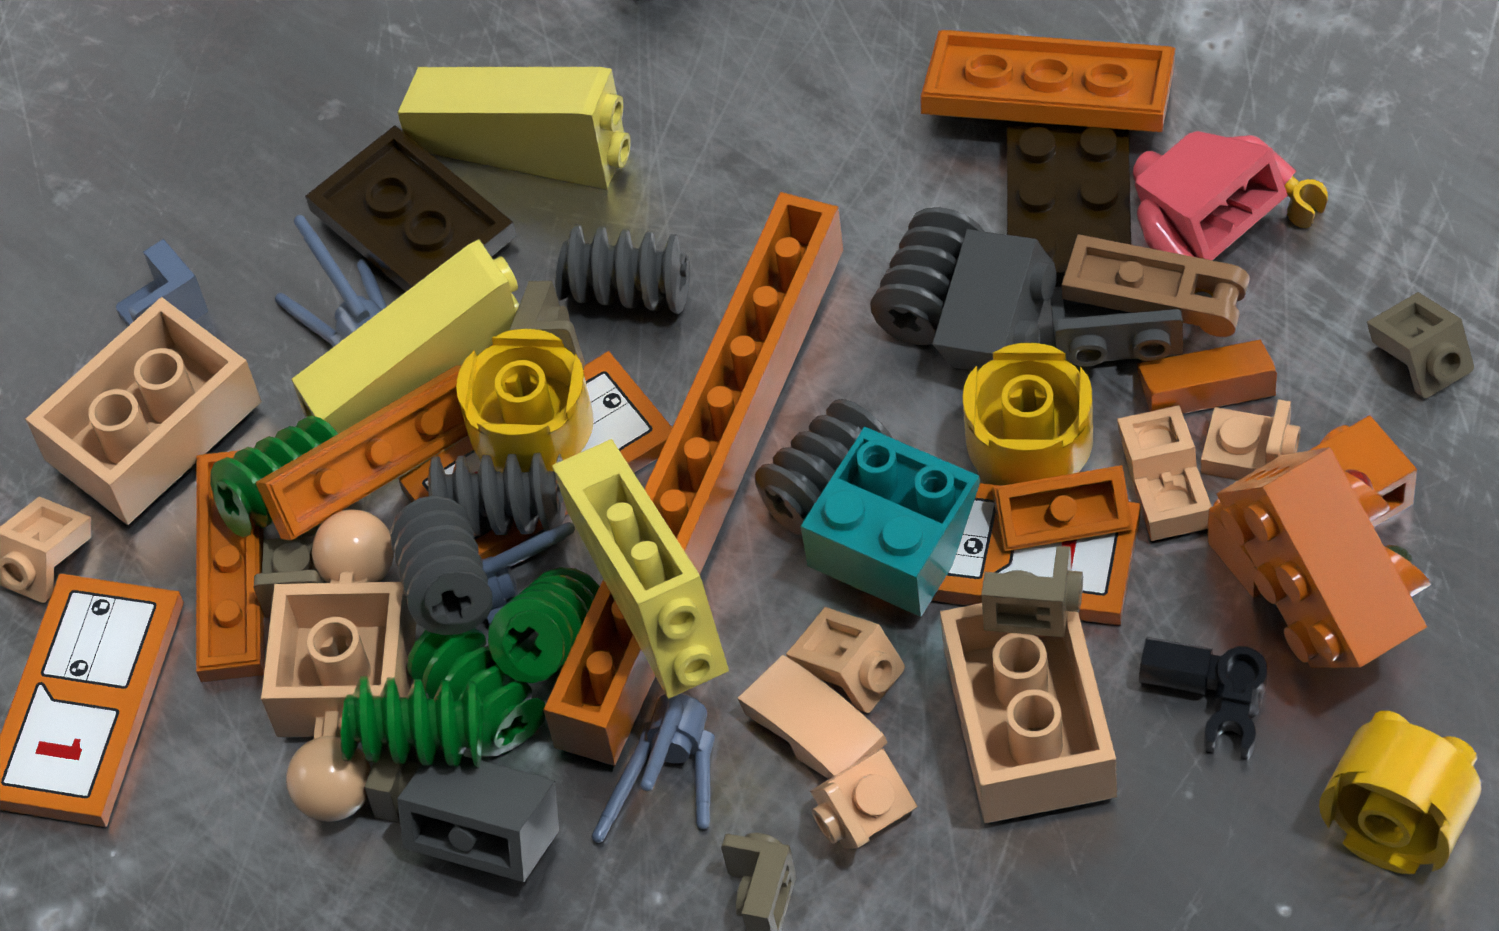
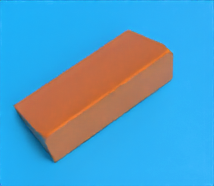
[1137,339,1277,414]
[991,465,1133,552]

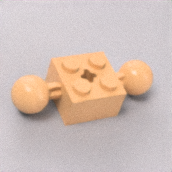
[261,509,417,822]

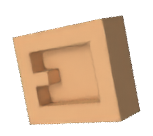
[1201,399,1301,480]
[0,496,91,603]
[786,607,905,713]
[810,748,918,849]

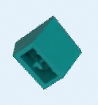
[801,426,980,617]

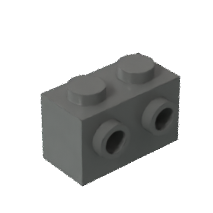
[933,229,1056,371]
[397,749,559,882]

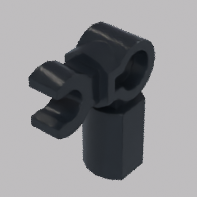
[1139,637,1268,759]

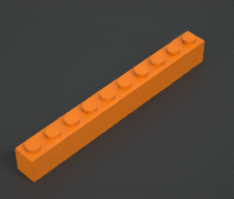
[543,192,843,766]

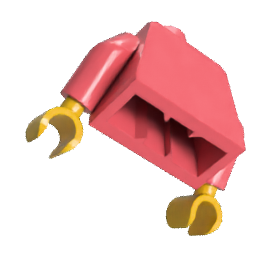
[1133,131,1328,296]

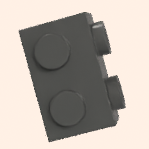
[1050,288,1183,366]

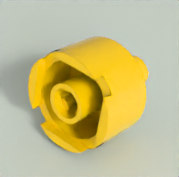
[456,329,594,473]
[963,343,1093,486]
[1319,711,1481,874]

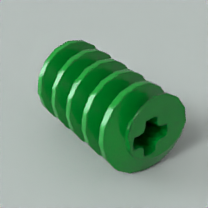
[210,415,338,538]
[488,567,600,683]
[407,628,545,756]
[341,676,484,768]

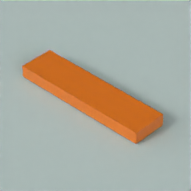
[255,365,468,540]
[196,450,265,682]

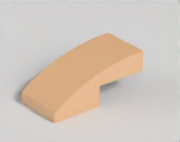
[1117,405,1212,541]
[738,655,887,779]

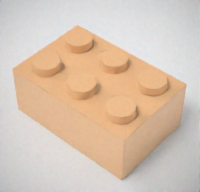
[26,297,262,525]
[940,603,1117,824]

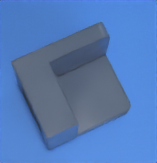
[116,239,209,326]

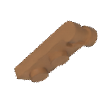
[1062,235,1250,337]

